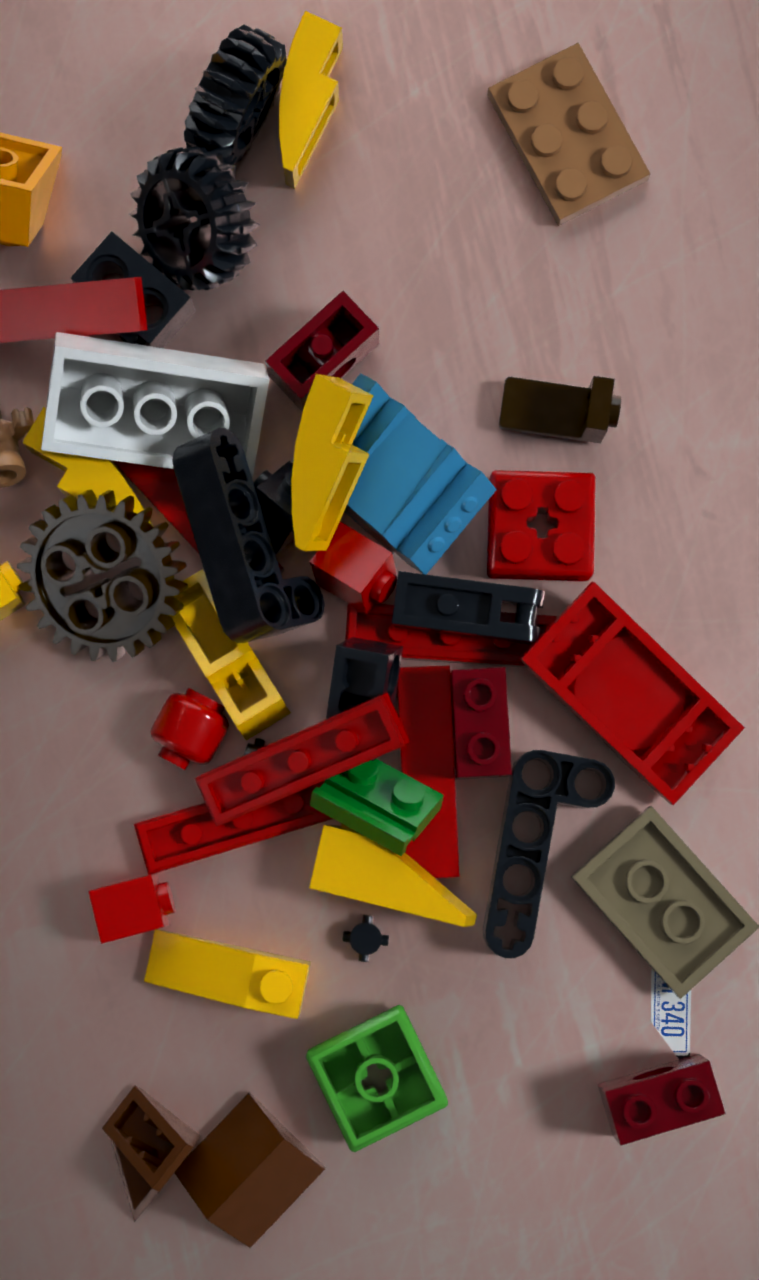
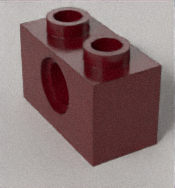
[265,291,379,412]
[450,667,512,780]
[597,1054,726,1146]

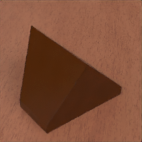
[102,1085,201,1222]

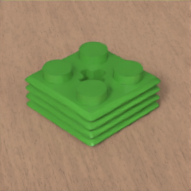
[306,1005,448,1152]

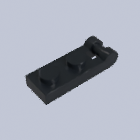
[392,571,545,645]

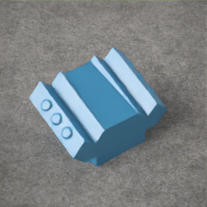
[292,373,497,575]

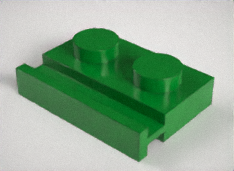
[310,759,444,856]

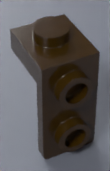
[499,376,621,444]

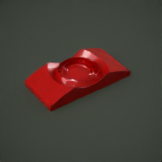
[519,582,745,805]

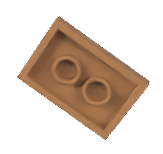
[487,43,651,226]

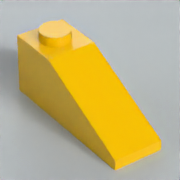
[309,823,477,927]
[144,929,311,1019]

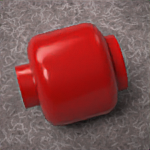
[150,688,229,770]

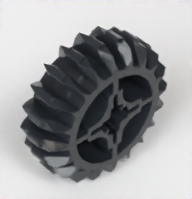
[184,24,287,165]
[129,146,260,291]

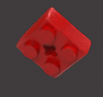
[487,470,596,581]

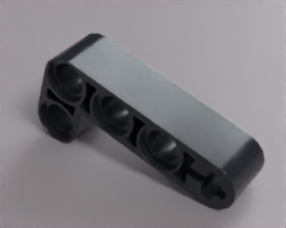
[172,428,325,643]
[483,750,615,958]

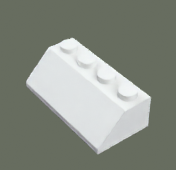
[41,332,270,479]

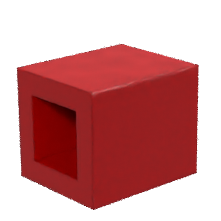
[309,522,398,615]
[88,874,175,944]

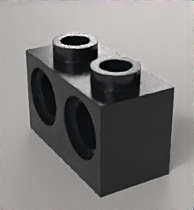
[71,231,196,348]
[326,637,403,761]

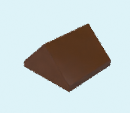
[174,1092,326,1248]

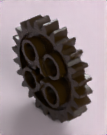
[17,489,188,662]

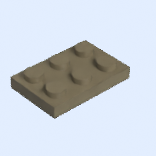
[571,806,759,999]

